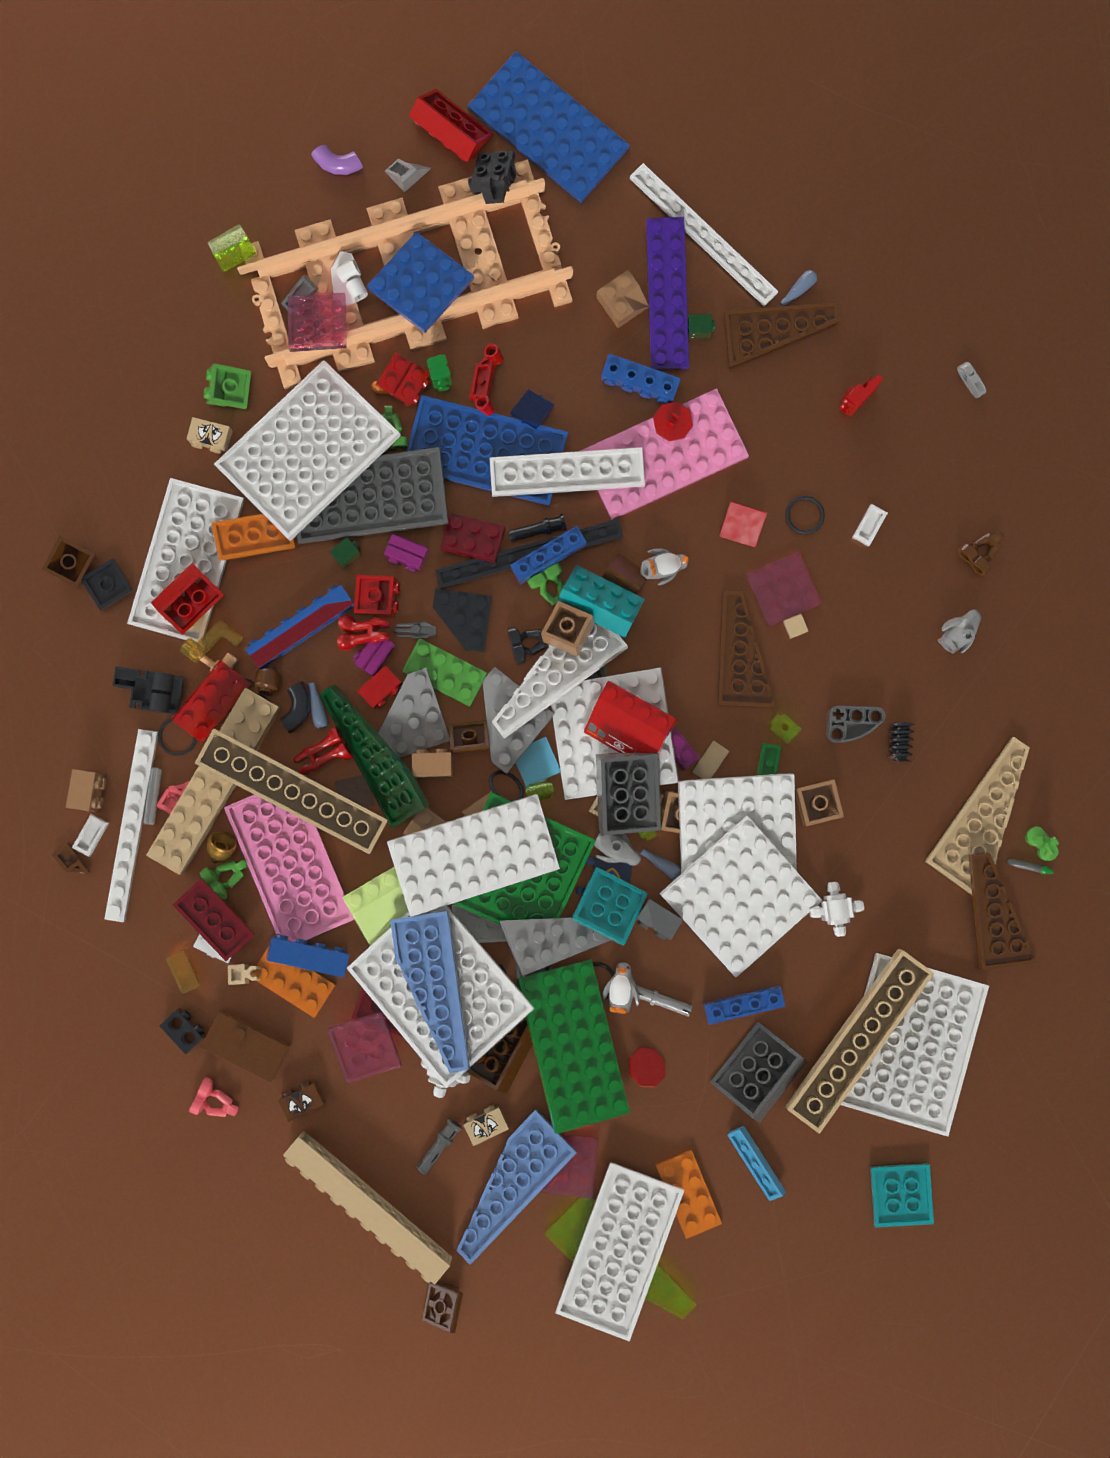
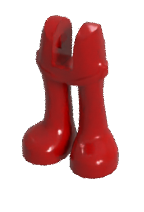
[337,615,391,651]
[293,726,353,775]

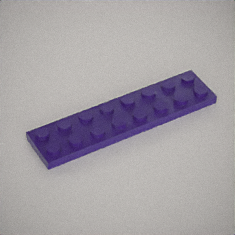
[646,217,689,370]

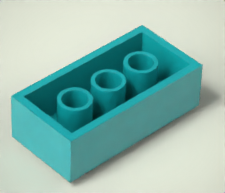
[557,565,645,638]

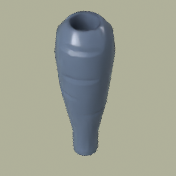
[780,270,817,306]
[308,682,328,729]
[640,847,681,880]

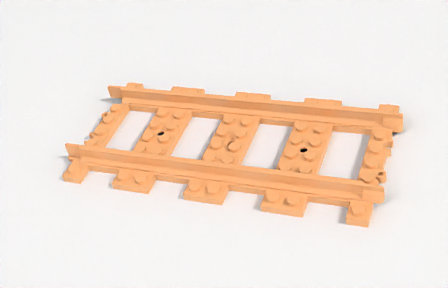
[237,159,573,389]

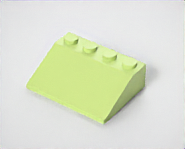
[342,866,408,946]

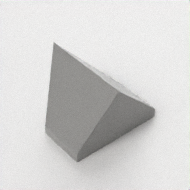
[385,158,431,192]

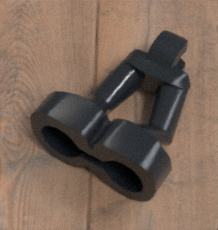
[507,627,547,665]

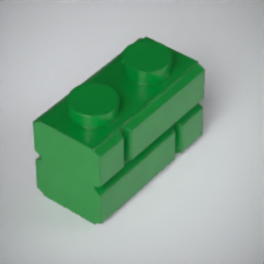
[427,354,452,392]

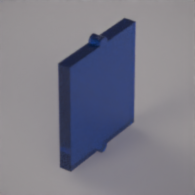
[510,389,554,430]

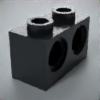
[160,1008,206,1055]

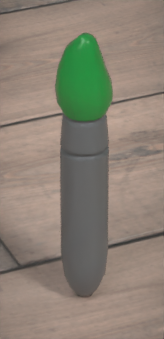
[1007,859,1054,874]

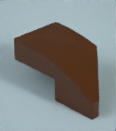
[52,842,90,874]

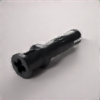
[508,513,567,542]

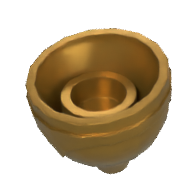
[207,832,237,864]

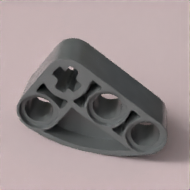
[826,706,885,743]

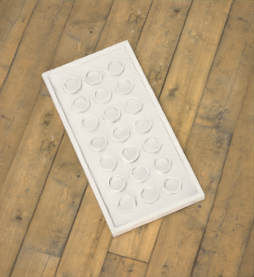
[127,478,245,644]
[387,794,560,917]
[555,1162,684,1341]

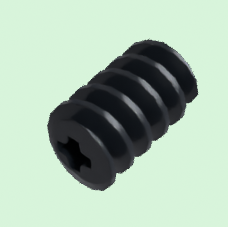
[887,722,915,763]

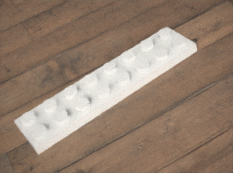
[490,447,645,497]

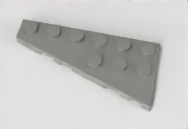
[499,918,611,976]

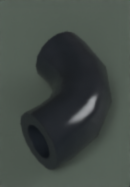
[280,681,311,734]

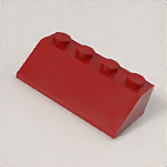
[409,89,494,162]

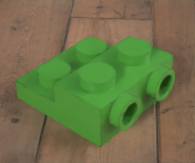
[203,363,251,409]

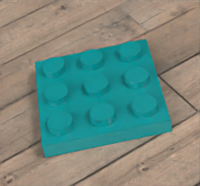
[572,867,648,945]
[870,1163,934,1227]

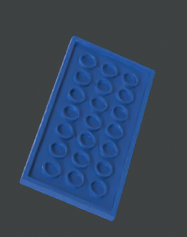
[468,51,630,203]
[406,395,568,506]

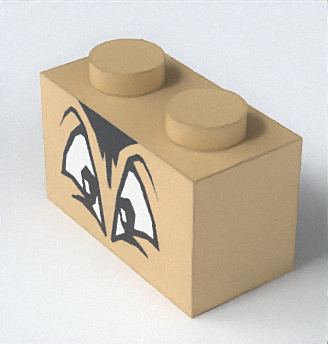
[187,417,233,454]
[463,1104,509,1146]

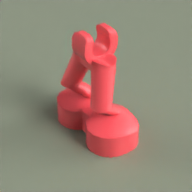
[189,1077,239,1117]

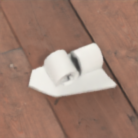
[331,251,368,310]

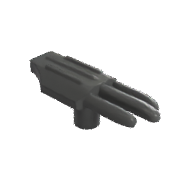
[393,622,436,639]

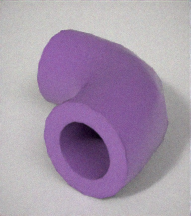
[311,144,363,175]

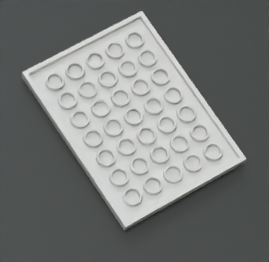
[214,360,401,541]
[347,905,535,1088]
[841,953,989,1136]

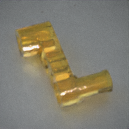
[180,619,244,663]

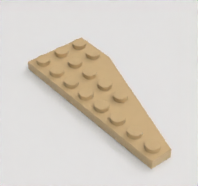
[925,737,1030,895]

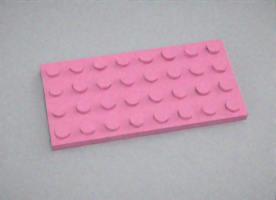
[581,388,749,520]
[224,795,354,941]

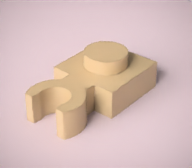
[228,964,261,985]

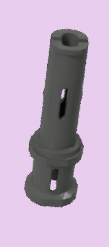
[417,1118,463,1175]

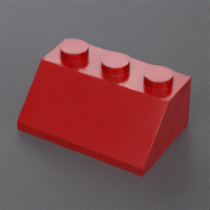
[151,563,224,635]

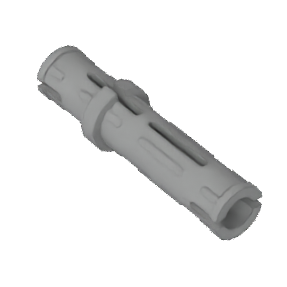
[637,985,692,1017]

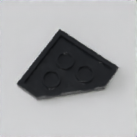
[433,588,492,653]

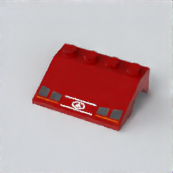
[584,681,679,756]

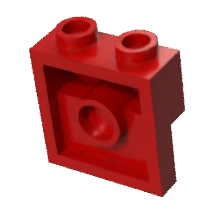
[376,352,430,406]
[839,374,883,417]
[354,575,400,617]

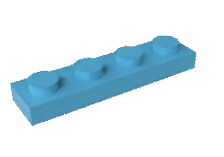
[727,1126,786,1201]

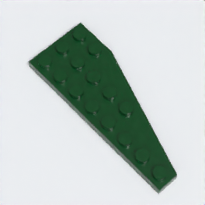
[319,684,430,829]

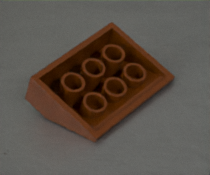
[466,1017,533,1093]

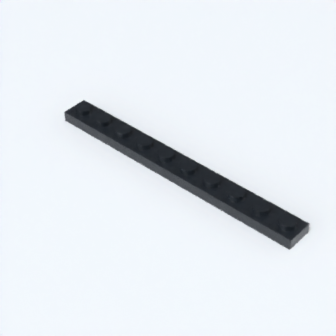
[435,519,624,589]

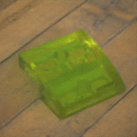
[207,224,256,272]

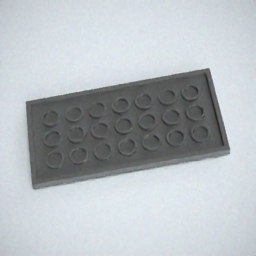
[297,447,449,544]

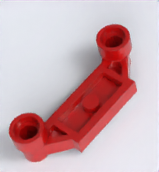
[469,344,504,416]

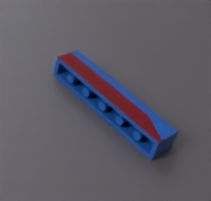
[245,585,354,669]

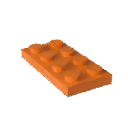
[211,514,295,561]
[254,946,336,1018]
[656,1150,722,1239]

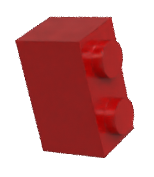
[357,665,402,709]

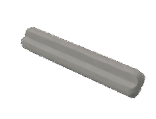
[143,768,162,825]

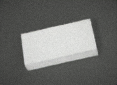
[852,504,888,546]
[72,814,109,857]

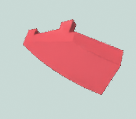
[156,781,189,814]

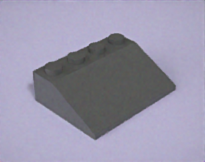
[596,753,661,835]
[710,1022,808,1123]

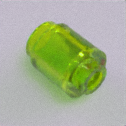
[525,779,555,801]

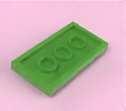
[402,638,488,707]

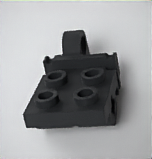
[468,150,516,204]
[112,666,184,714]

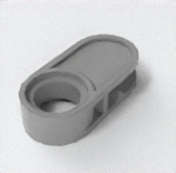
[957,362,986,398]

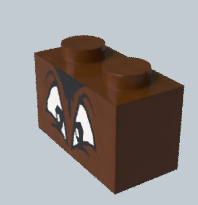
[278,1080,326,1122]

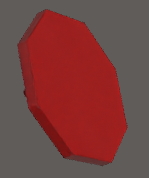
[653,402,693,442]
[629,1047,665,1087]

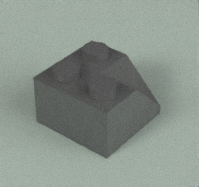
[637,898,683,941]

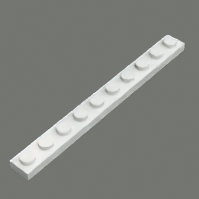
[630,163,778,307]
[105,729,158,922]

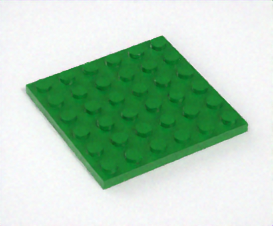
[452,792,596,925]

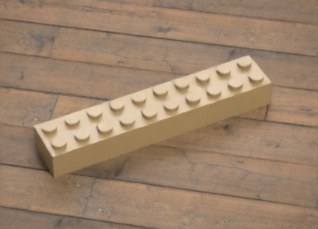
[146,688,282,875]
[195,728,388,855]
[785,949,934,1134]
[283,1131,452,1285]

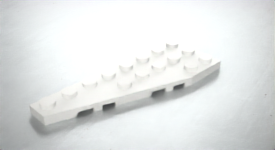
[492,623,628,739]

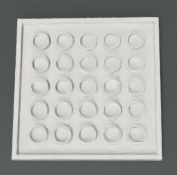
[551,668,679,800]
[678,773,797,874]
[660,815,822,977]

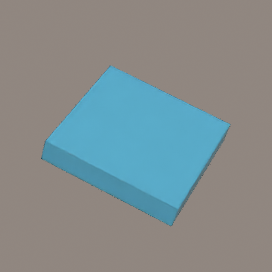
[516,737,561,787]

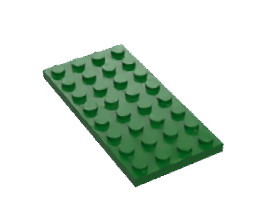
[517,959,630,1134]

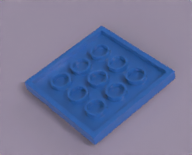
[367,232,474,333]

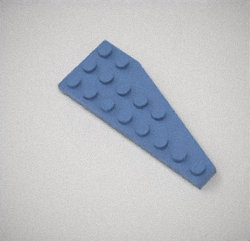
[390,911,470,1073]
[456,1109,578,1265]

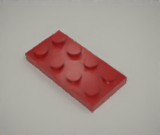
[172,660,251,743]

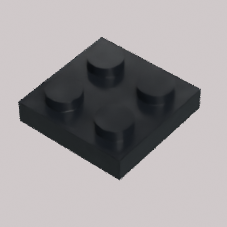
[81,558,134,611]

